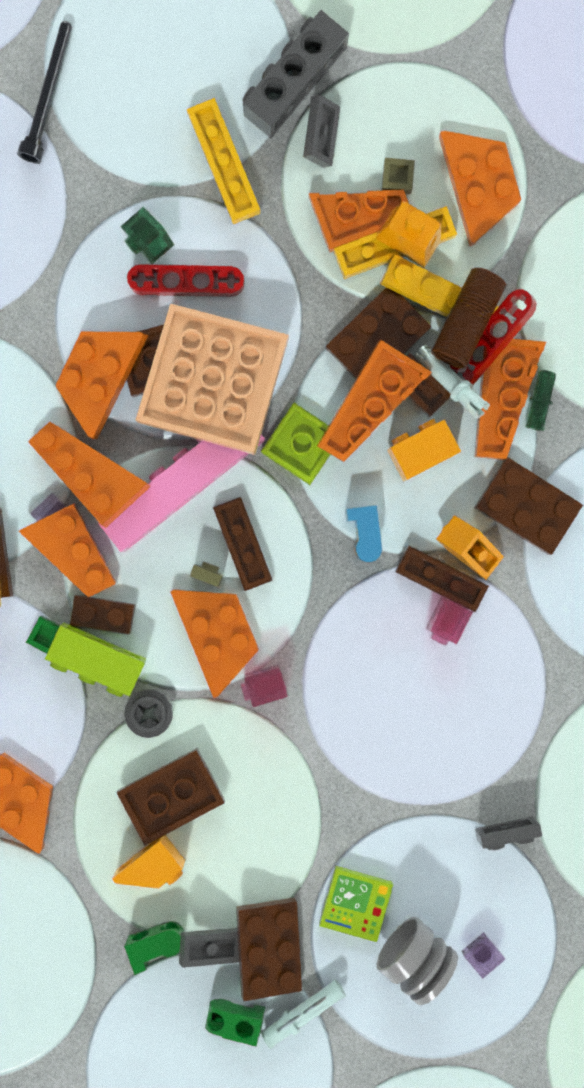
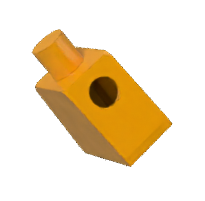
[375,201,441,268]

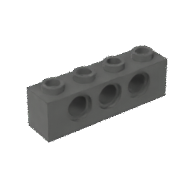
[242,10,349,138]

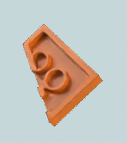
[308,190,409,253]
[19,503,116,598]

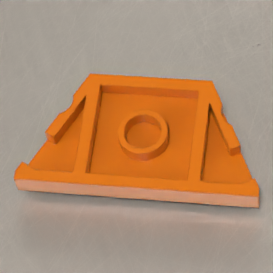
[439,131,521,246]
[55,331,148,439]
[170,589,259,698]
[0,752,53,854]

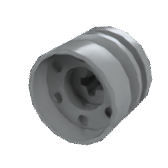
[376,917,458,1006]

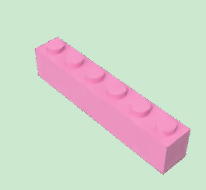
[98,434,265,552]

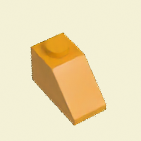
[436,515,504,580]
[112,835,185,889]

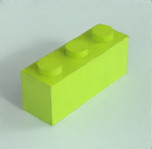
[45,622,146,697]

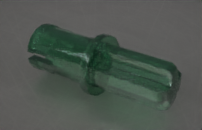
[525,370,556,431]

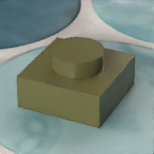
[381,158,415,194]
[190,561,224,587]

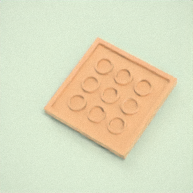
[136,303,289,455]

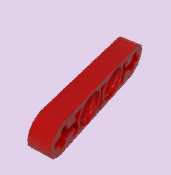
[127,264,245,297]
[449,289,537,385]

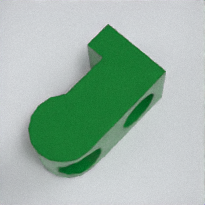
[124,921,184,975]
[205,999,266,1047]

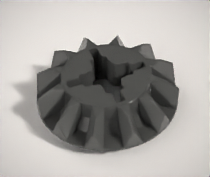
[124,689,173,738]

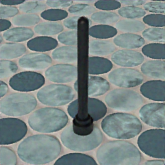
[17,21,72,164]

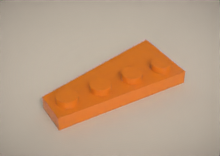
[474,337,546,460]
[317,340,432,462]
[28,422,151,528]

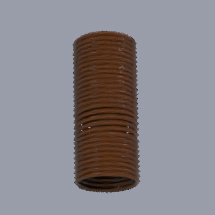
[431,267,507,369]

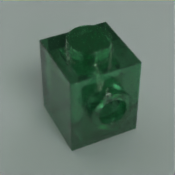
[120,207,174,264]

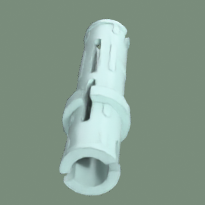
[414,345,490,419]
[261,979,346,1049]

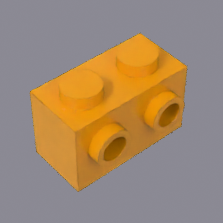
[387,418,461,482]

